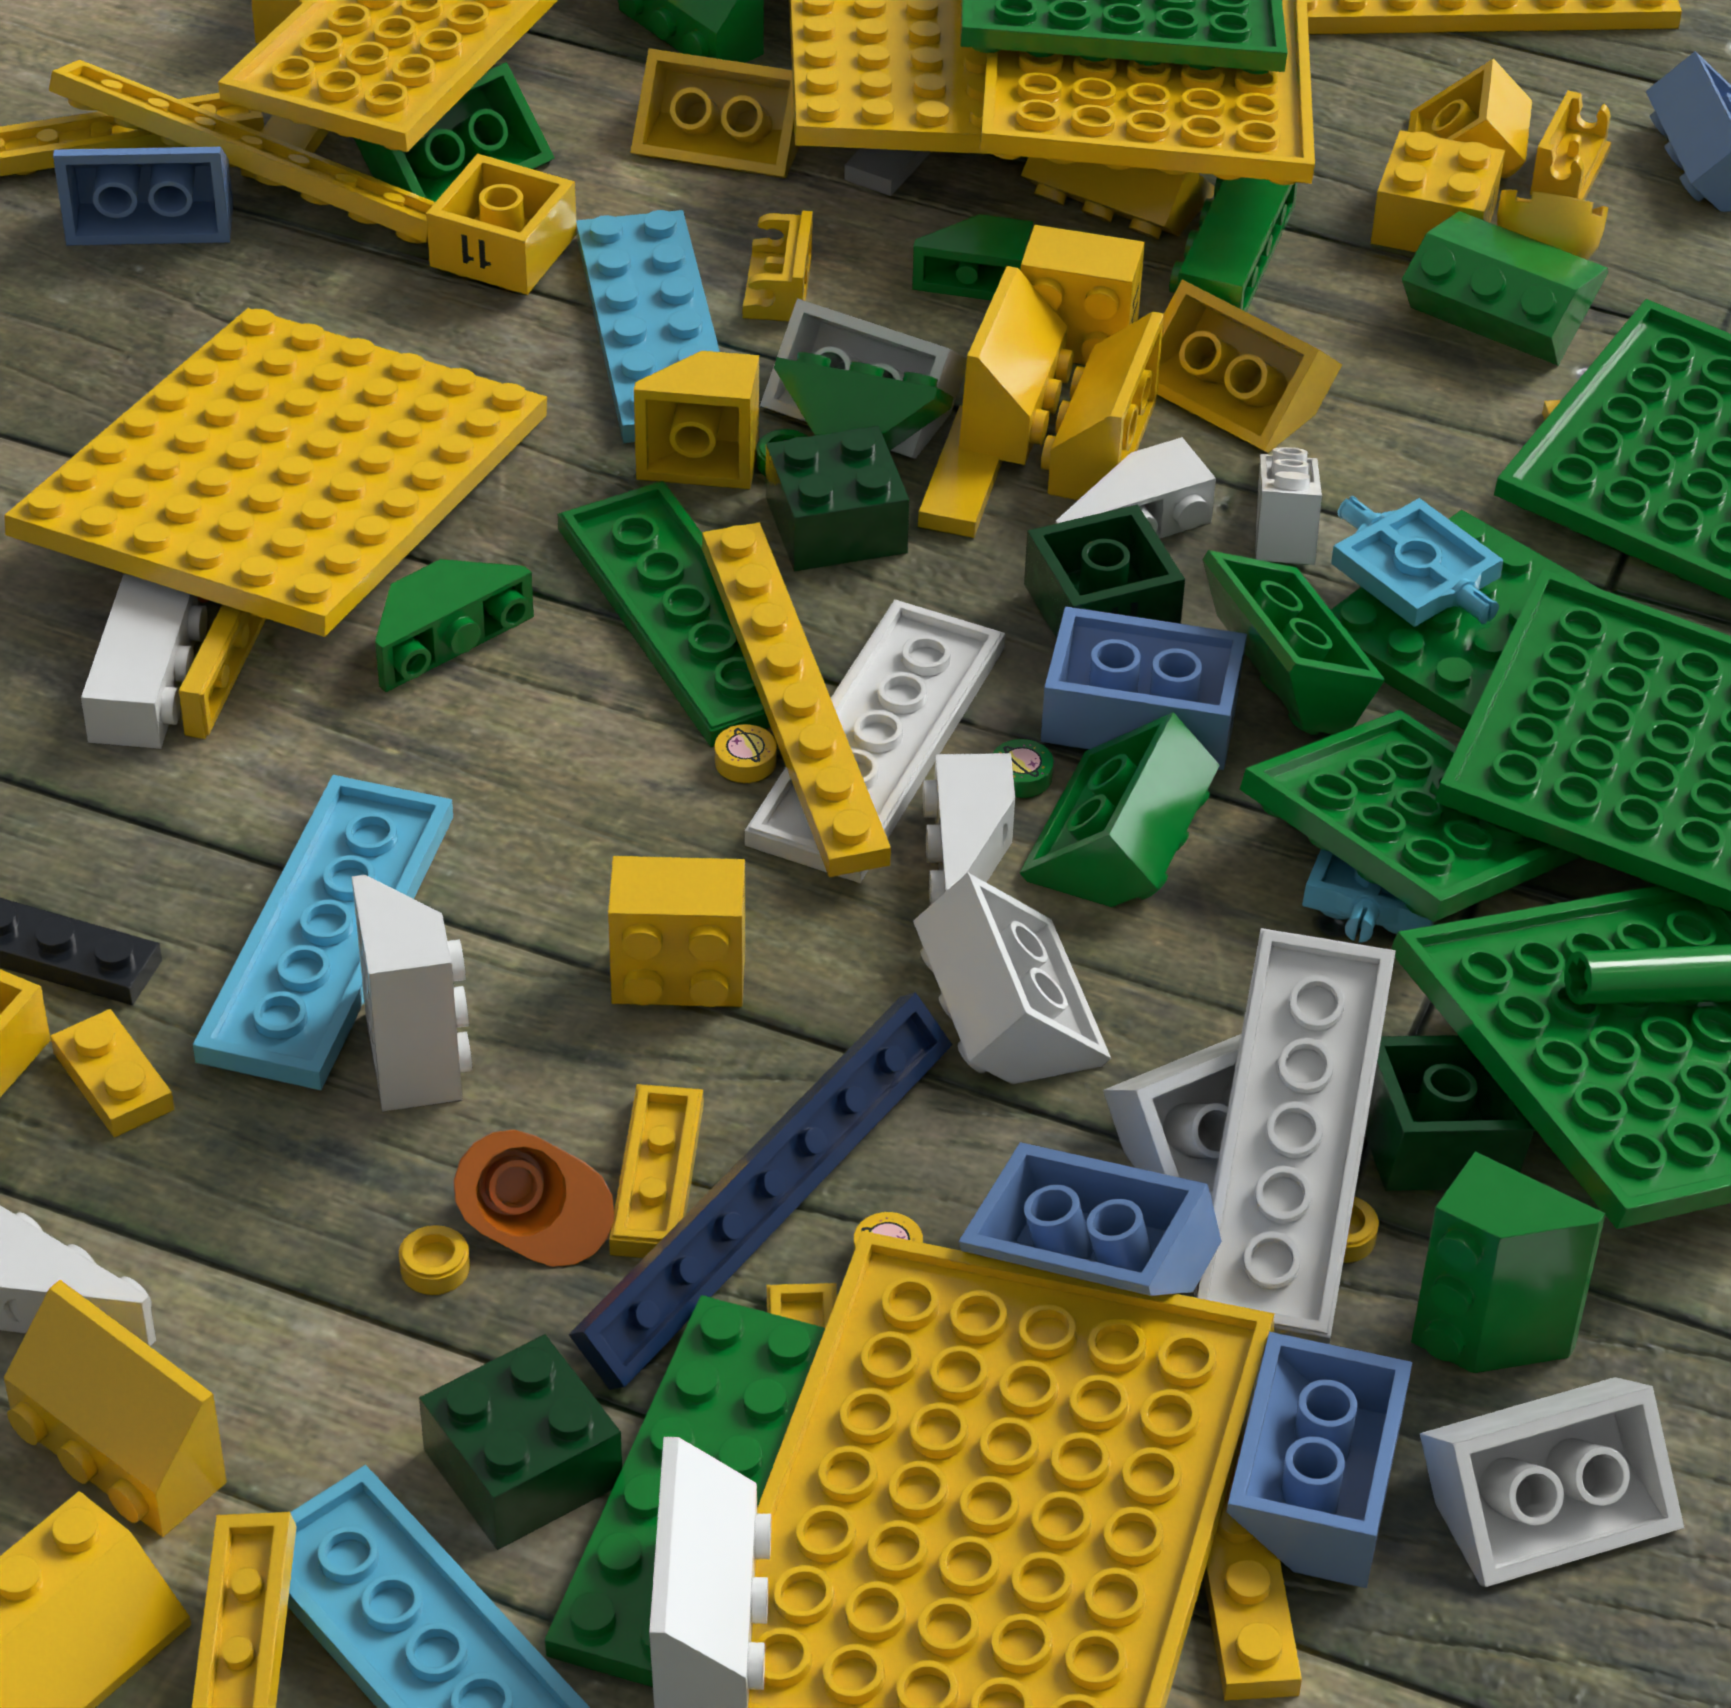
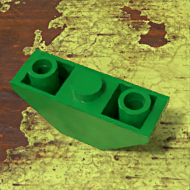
[774,352,954,451]
[375,559,534,692]

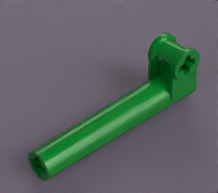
[1564,944,1731,1005]

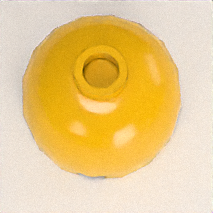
[1497,189,1608,260]

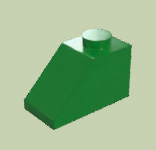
[912,214,1033,301]

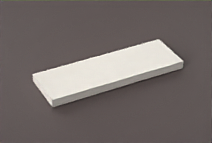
[745,600,1005,883]
[1194,928,1396,1344]

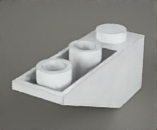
[1056,437,1216,539]
[1255,447,1322,565]
[923,753,1015,905]
[0,1205,156,1346]

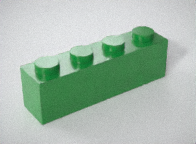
[1169,177,1298,312]

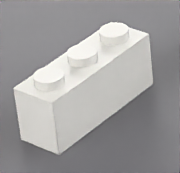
[81,574,208,749]

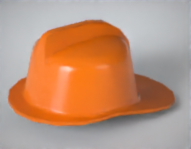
[453,1129,615,1267]

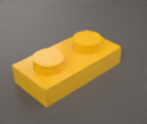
[50,1009,175,1138]

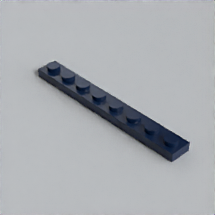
[568,992,953,1390]

